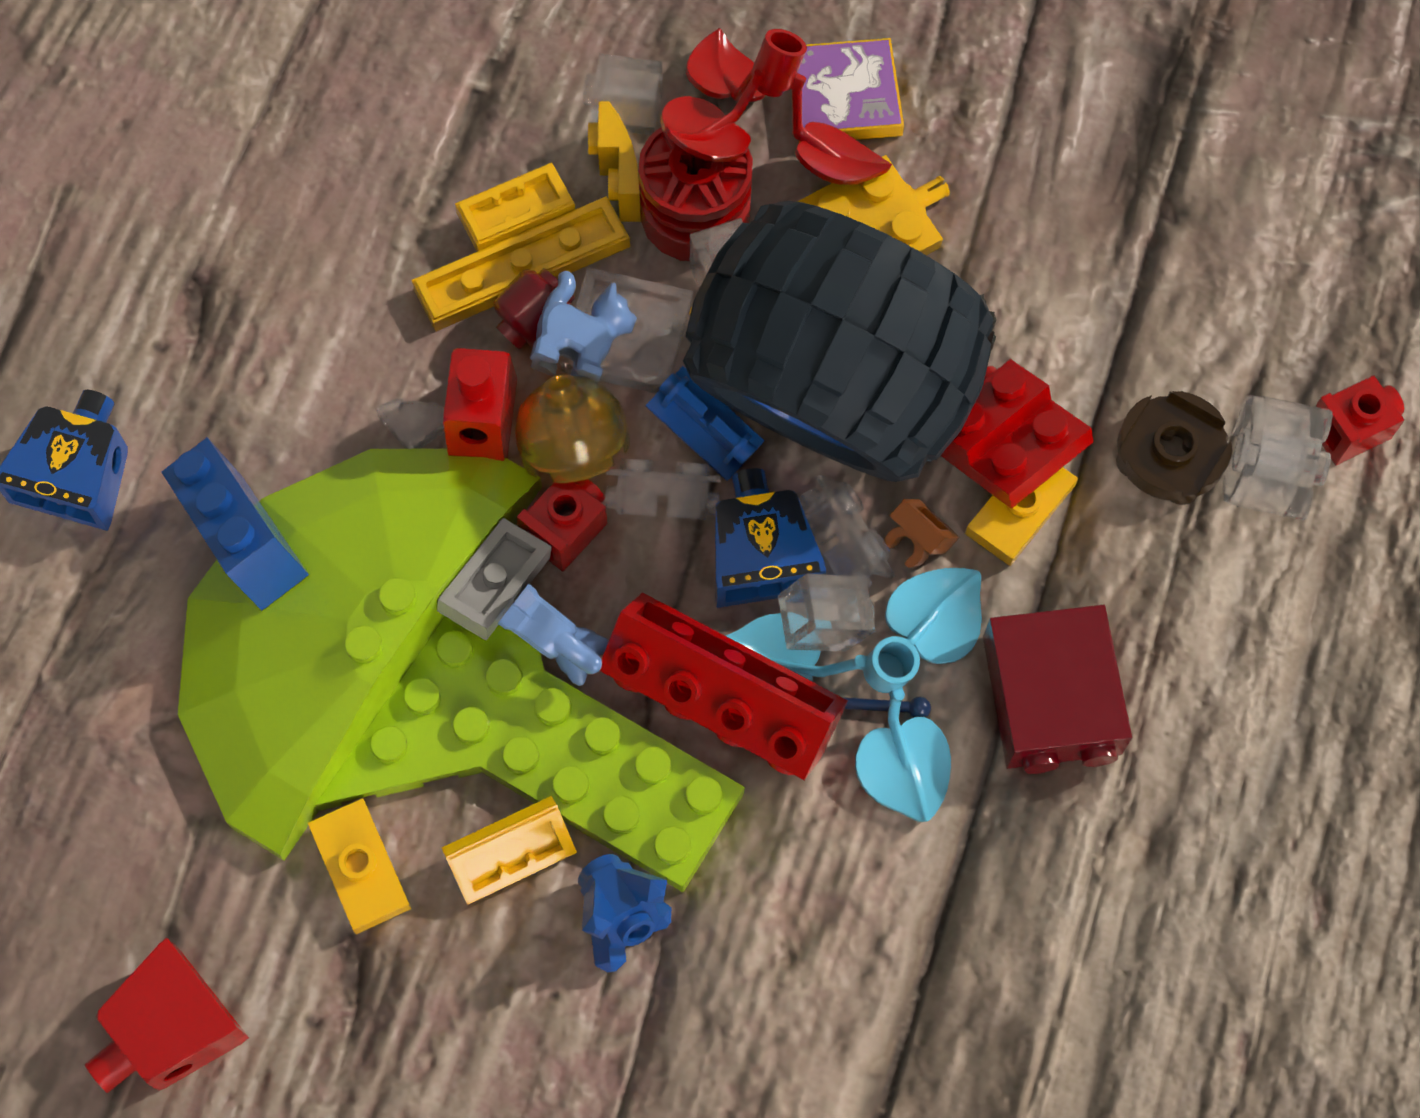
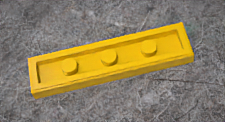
[411,196,630,332]

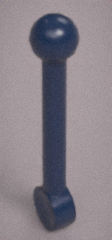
[843,696,931,718]

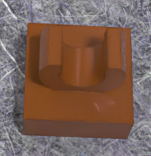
[883,499,960,568]

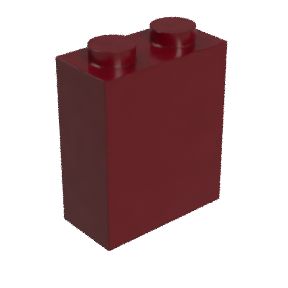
[983,604,1133,774]

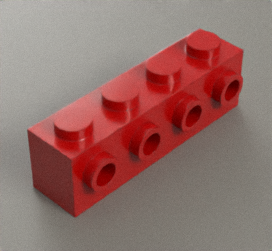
[599,592,848,781]

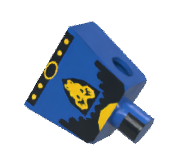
[0,389,128,531]
[715,468,826,608]

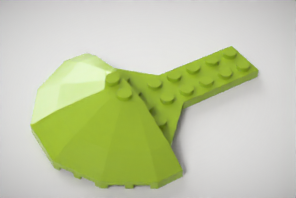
[178,448,745,892]

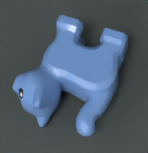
[530,271,637,390]
[498,584,609,686]

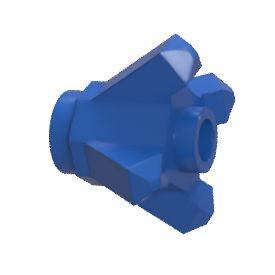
[578,854,672,972]

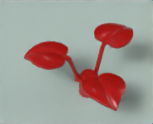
[660,28,892,185]

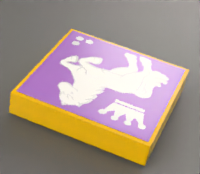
[798,38,904,143]

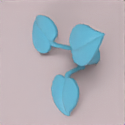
[726,568,982,822]

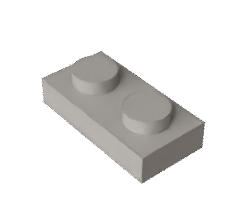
[437,518,552,640]

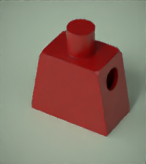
[443,348,517,461]
[84,938,249,1093]

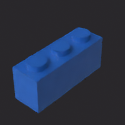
[161,437,309,611]

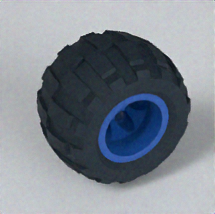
[683,201,994,482]

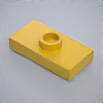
[455,162,575,251]
[965,467,1078,566]
[441,796,577,905]
[308,798,412,934]

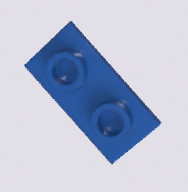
[645,366,765,481]

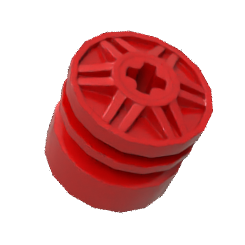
[638,127,753,262]

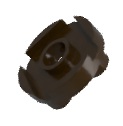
[1116,391,1233,505]

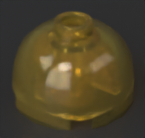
[515,374,630,483]

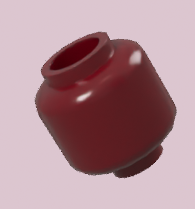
[494,268,576,350]

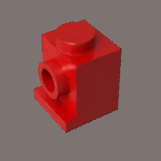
[1306,375,1405,466]
[517,473,607,572]

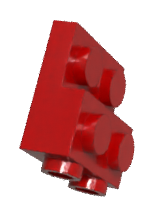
[940,359,1093,509]

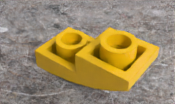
[588,101,641,222]

